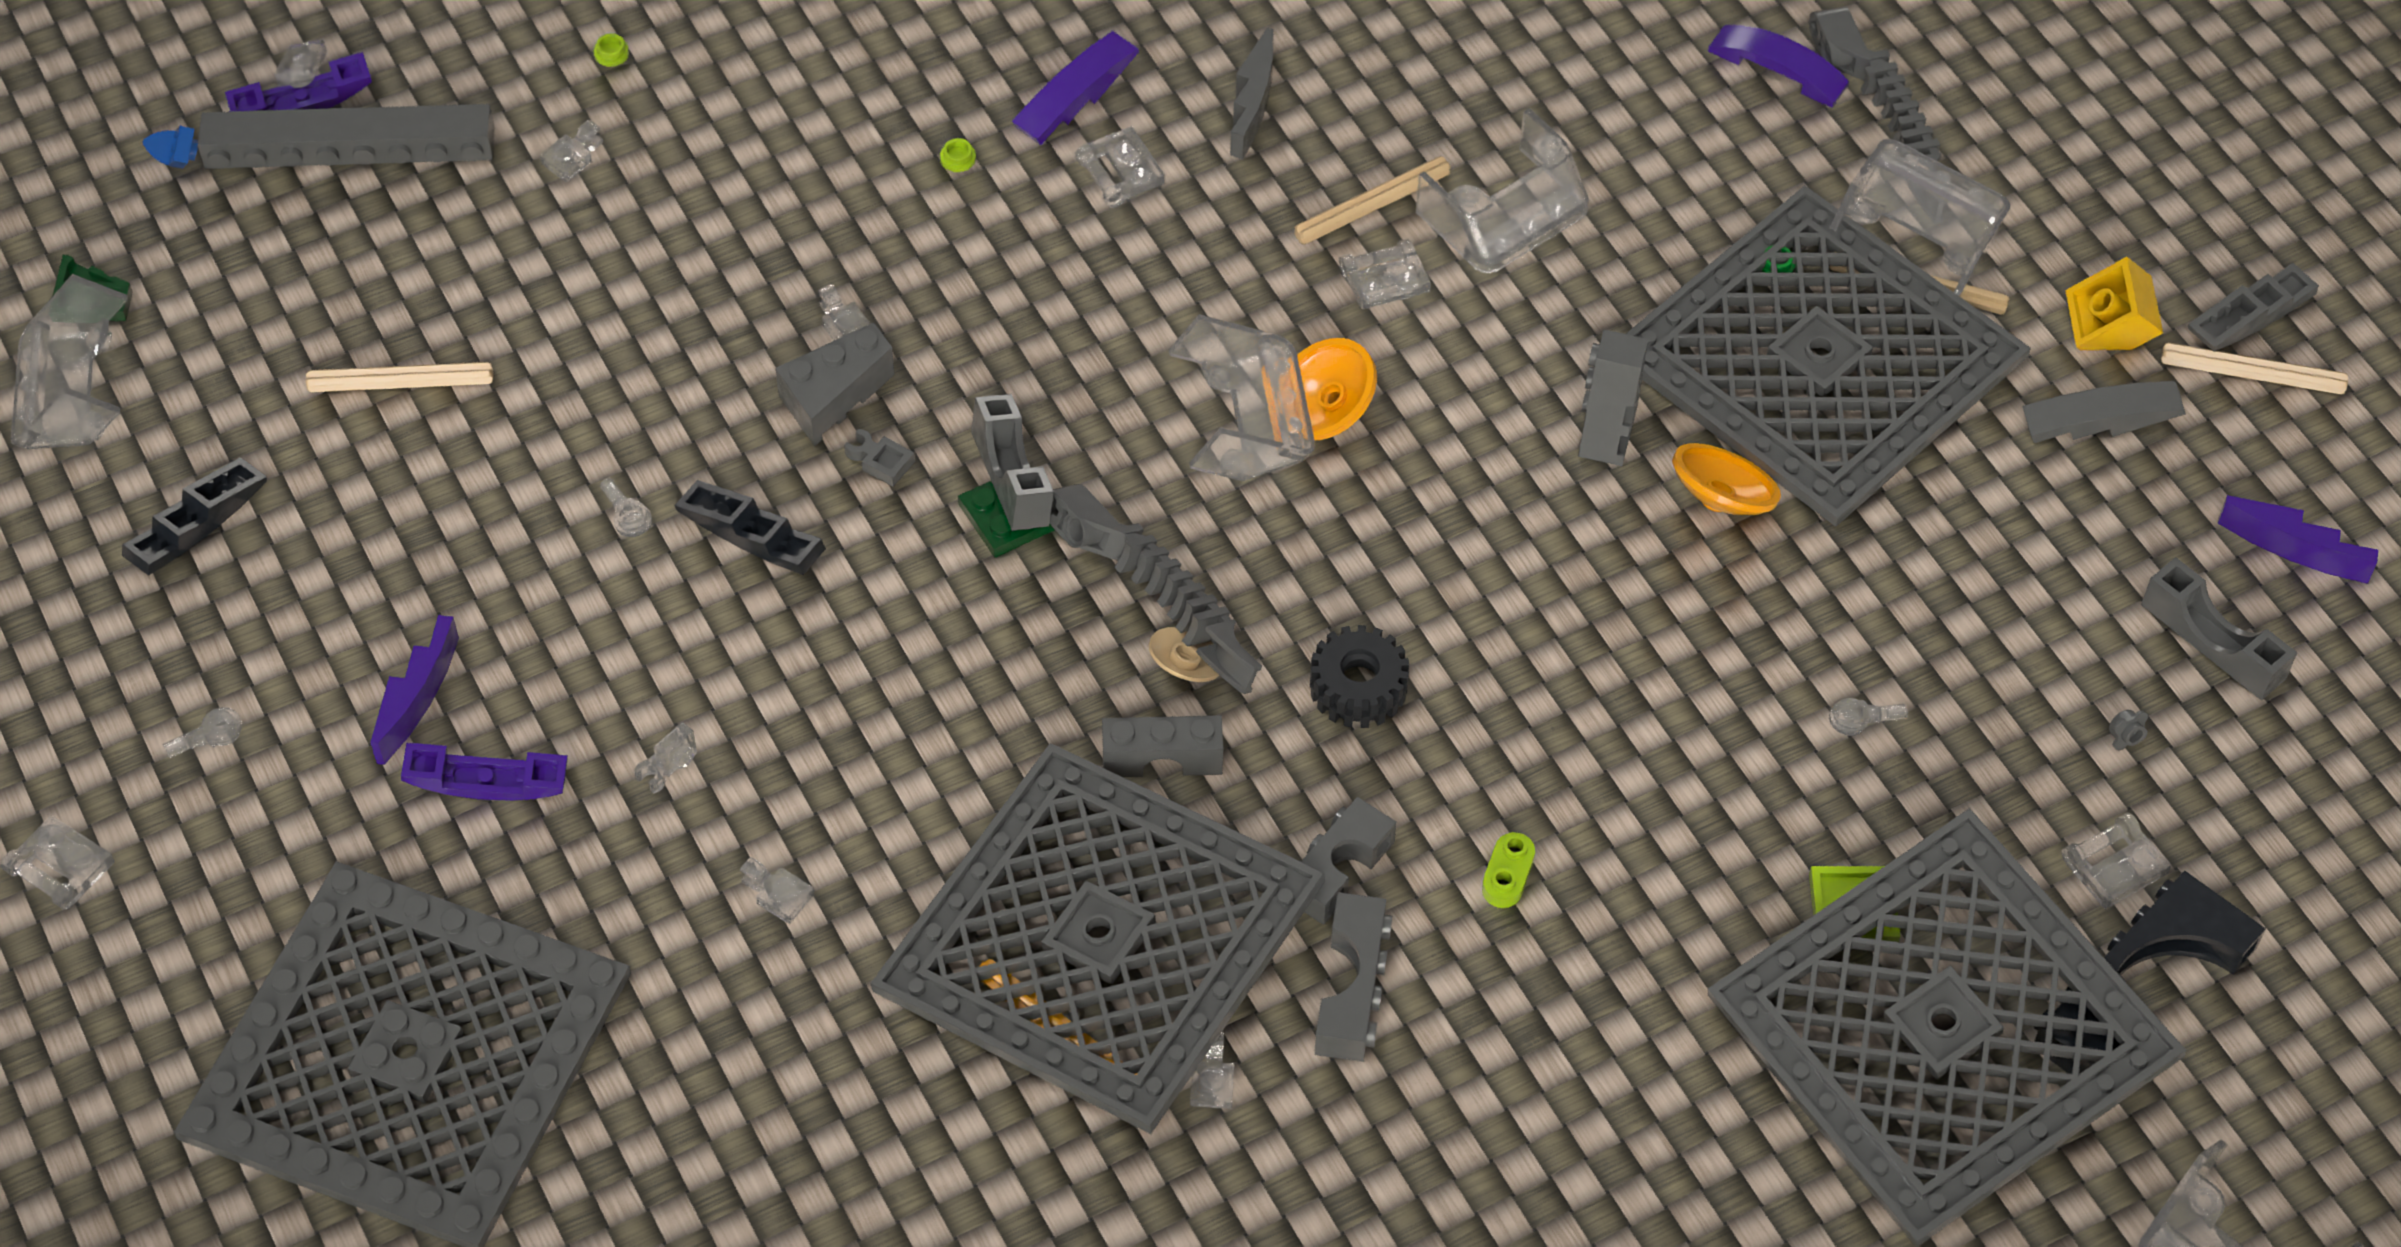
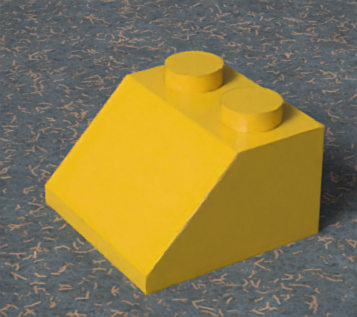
[2065,257,2163,351]

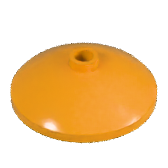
[1274,338,1377,441]
[1672,443,1781,515]

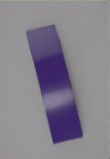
[1708,25,1849,108]
[225,52,372,112]
[401,743,568,801]

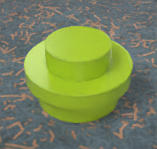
[593,33,629,66]
[940,138,976,172]

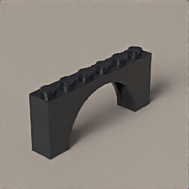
[2034,871,2266,1108]

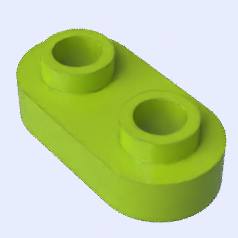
[1482,832,1535,908]

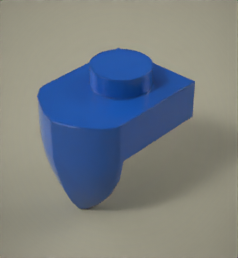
[142,125,198,169]

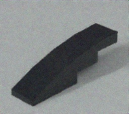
[122,457,267,576]
[674,480,826,575]

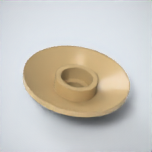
[1149,627,1219,682]

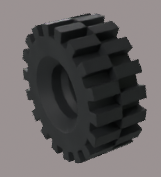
[1310,625,1409,728]

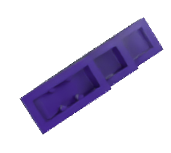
[1012,30,1140,145]
[2218,495,2379,584]
[370,615,459,765]

